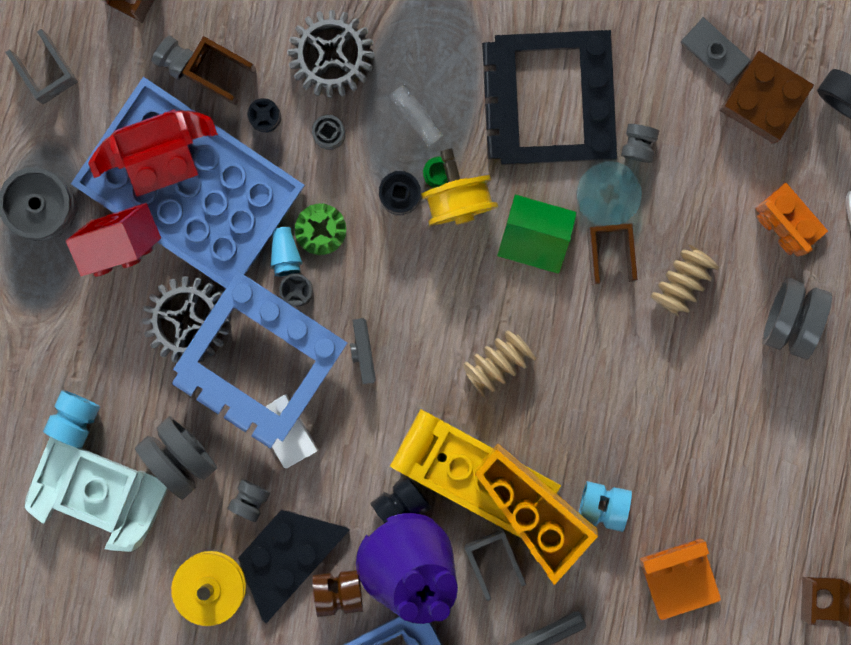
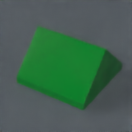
[497,194,577,274]

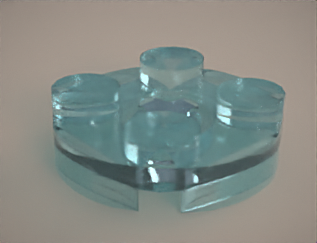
[576,161,642,226]

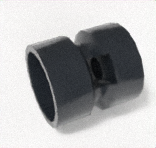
[379,171,421,216]
[370,476,432,524]

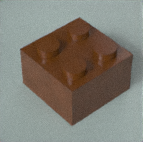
[719,51,814,144]

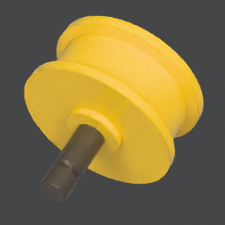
[421,148,498,226]
[171,551,246,626]

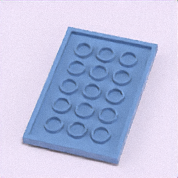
[71,77,305,288]

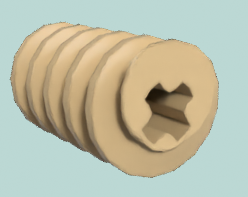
[651,245,720,317]
[463,330,537,399]

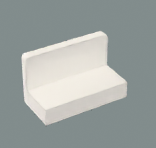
[265,394,319,468]

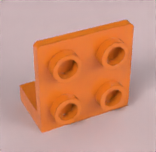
[755,182,828,257]
[639,538,721,620]

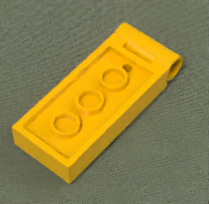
[390,409,561,539]

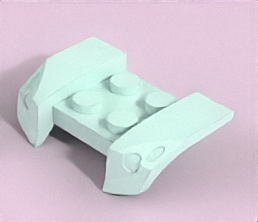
[24,437,168,552]

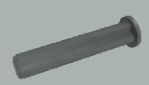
[508,611,586,645]

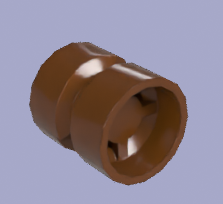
[312,570,363,617]

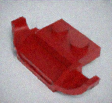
[88,109,218,197]

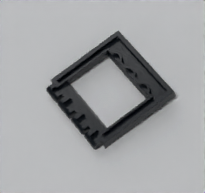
[482,30,617,165]

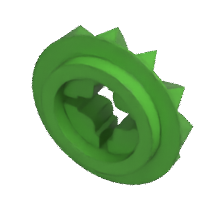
[295,203,346,255]

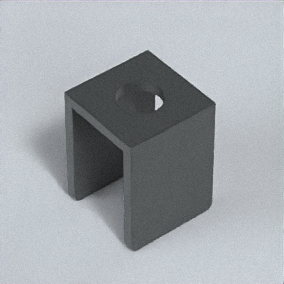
[5,29,78,104]
[464,529,526,601]

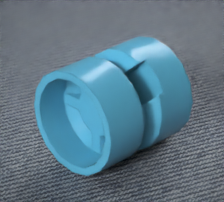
[43,390,100,449]
[579,481,632,532]

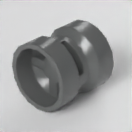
[151,35,194,80]
[312,115,345,150]
[621,124,659,163]
[279,274,313,307]
[227,479,270,522]

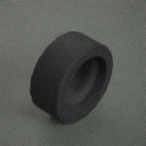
[817,69,851,119]

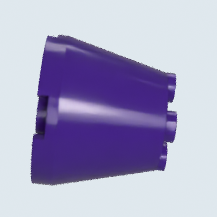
[356,513,458,624]

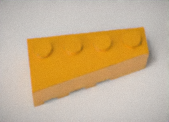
[475,443,598,585]

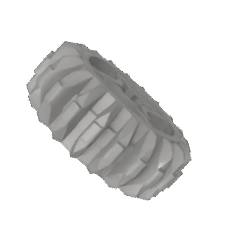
[287,10,375,98]
[142,276,231,363]

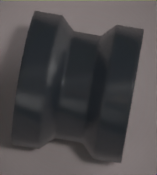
[247,98,281,133]

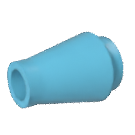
[271,227,303,277]

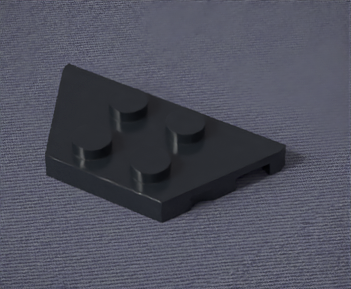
[238,509,350,623]

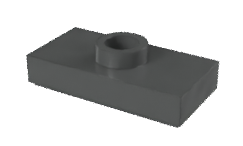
[680,17,751,85]
[350,318,376,384]

